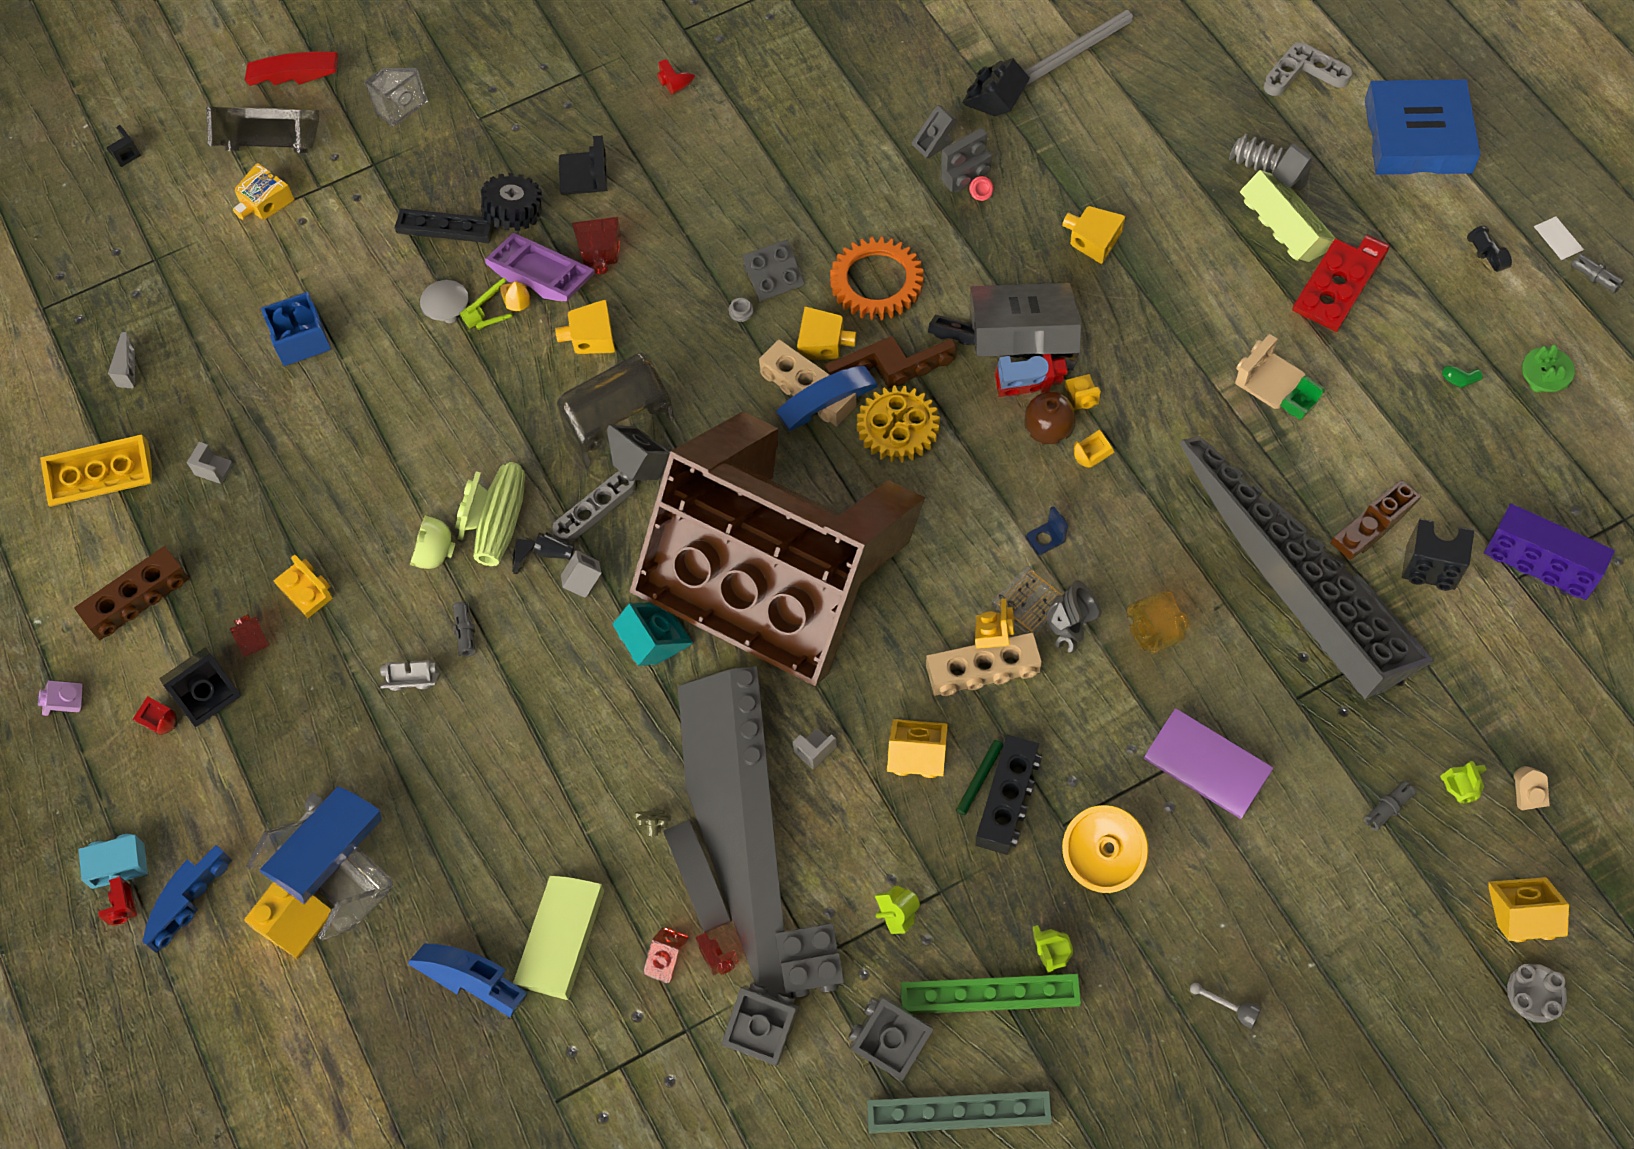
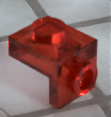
[230,614,270,657]

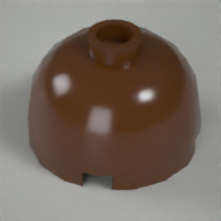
[1024,392,1076,444]

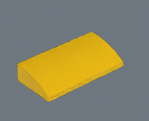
[40,435,152,507]

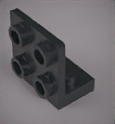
[559,135,608,195]

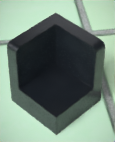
[107,125,141,167]

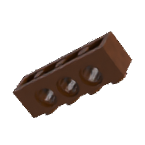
[74,546,189,641]

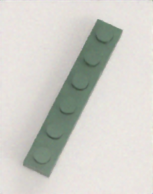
[867,1091,1052,1134]

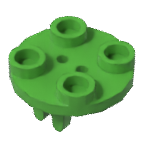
[1522,345,1575,392]

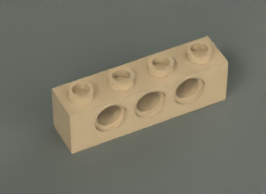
[759,340,856,427]
[926,633,1042,696]

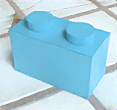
[78,834,148,889]

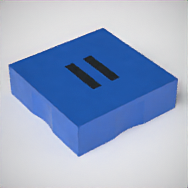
[1365,79,1480,175]

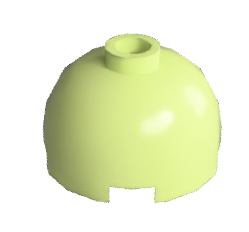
[410,515,455,569]

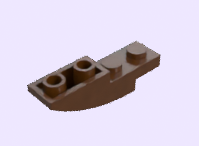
[1330,480,1422,560]

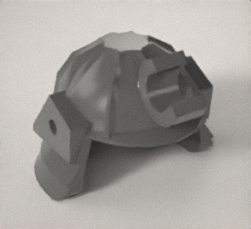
[1047,580,1102,653]

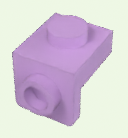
[38,680,82,716]

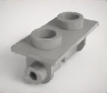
[380,660,440,691]

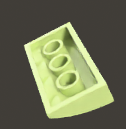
[513,876,604,1000]

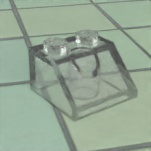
[364,68,428,127]

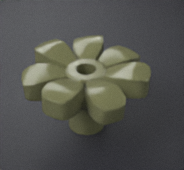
[635,809,671,837]

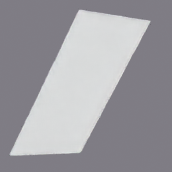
[1534,216,1584,260]

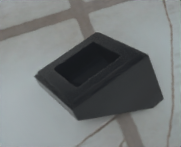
[512,539,535,574]

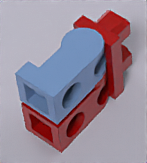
[994,354,1067,398]

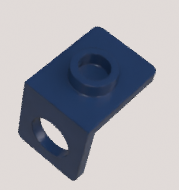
[1026,506,1068,555]

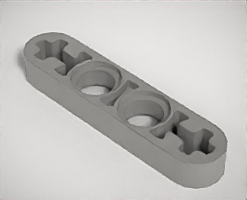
[552,471,636,543]

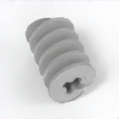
[1229,133,1283,174]

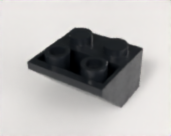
[962,58,1030,116]

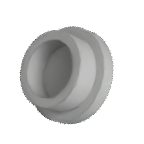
[729,298,753,322]

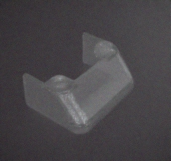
[246,819,393,940]

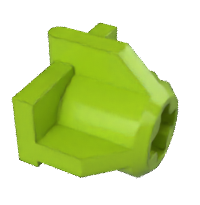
[1440,761,1487,804]
[875,886,920,934]
[1033,925,1073,972]

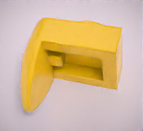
[500,281,531,311]
[1074,429,1115,468]

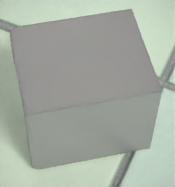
[187,442,233,484]
[561,550,601,597]
[793,729,837,770]

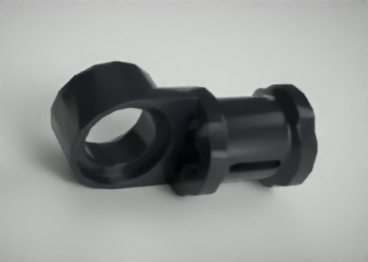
[1467,225,1512,272]

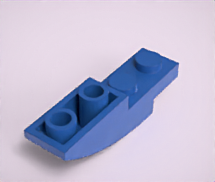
[142,845,232,953]
[408,943,527,1017]

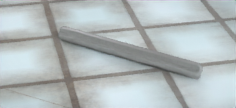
[1025,10,1133,85]

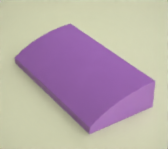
[1144,708,1273,819]

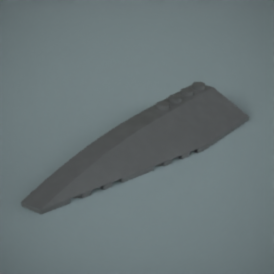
[1180,436,1434,699]

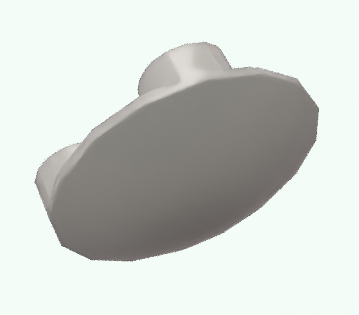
[420,280,469,323]
[1507,963,1567,1023]

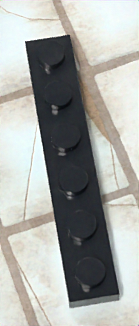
[928,314,1079,370]

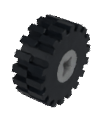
[481,173,542,231]

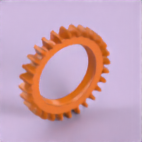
[830,237,923,320]

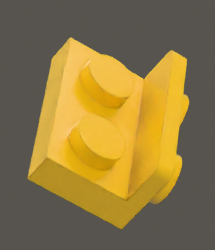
[273,555,333,618]
[975,598,1014,649]

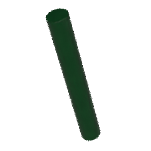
[956,740,1003,816]

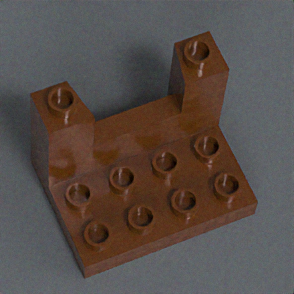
[630,412,925,686]

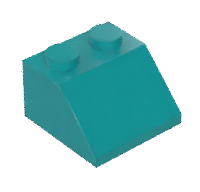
[612,602,693,666]

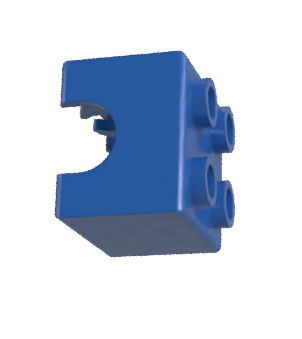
[261,292,331,366]

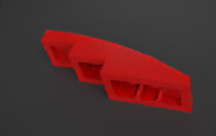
[244,52,339,86]

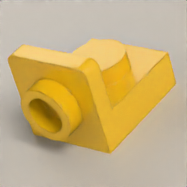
[1065,374,1101,410]

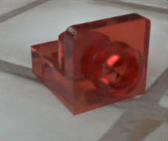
[695,932,739,976]

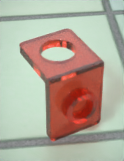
[643,928,689,983]

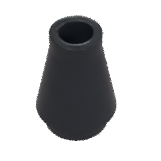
[534,532,574,560]

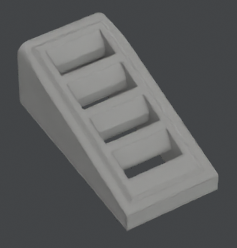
[108,332,135,388]

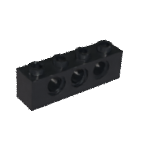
[975,734,1042,855]

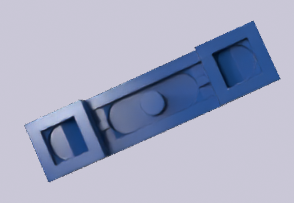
[776,366,878,432]

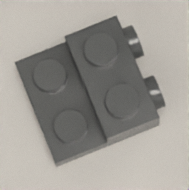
[941,127,992,193]
[775,923,844,998]
[721,983,800,1066]
[848,994,934,1081]

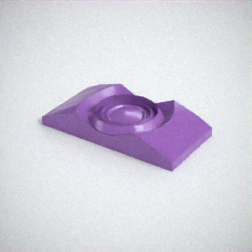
[485,233,595,301]

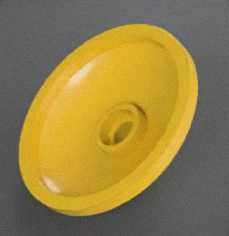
[1062,805,1149,893]

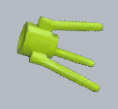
[459,278,513,330]

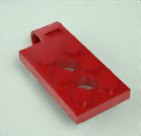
[1292,234,1390,332]

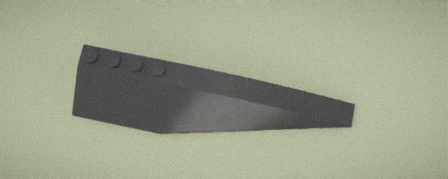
[678,666,791,997]

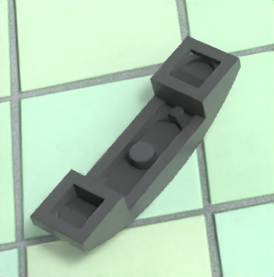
[663,820,731,933]

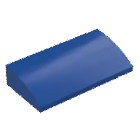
[259,787,382,904]

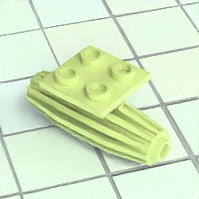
[455,462,525,566]

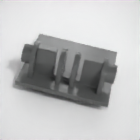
[742,239,805,302]

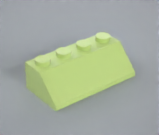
[1240,170,1336,262]

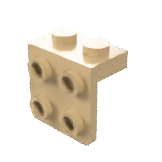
[1235,334,1305,409]

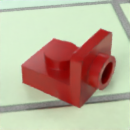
[98,876,137,925]

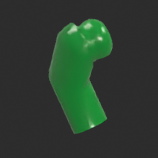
[1442,365,1483,388]

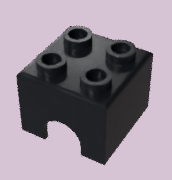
[1402,518,1474,591]

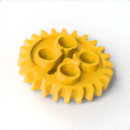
[857,386,940,463]

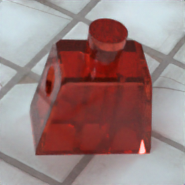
[572,217,621,274]

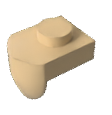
[1514,766,1550,810]

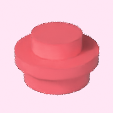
[969,176,994,201]

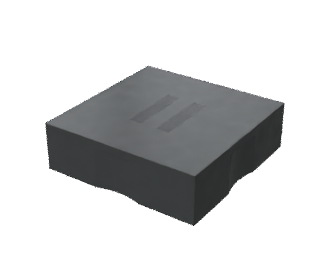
[970,283,1081,356]

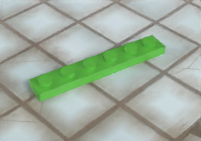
[900,974,1081,1014]

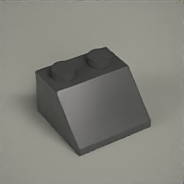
[607,425,670,481]

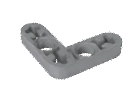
[1264,43,1352,96]

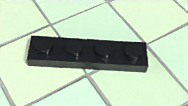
[394,208,495,243]

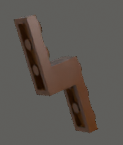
[825,336,956,389]

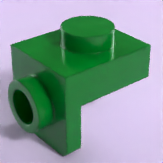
[1280,376,1325,420]

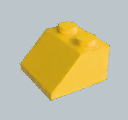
[887,719,948,778]
[1488,877,1569,942]
[244,882,334,959]

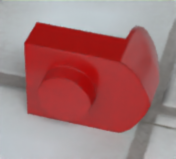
[657,59,695,95]
[132,696,177,735]

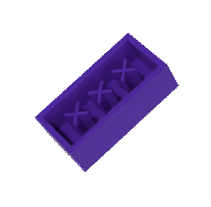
[1484,503,1615,600]

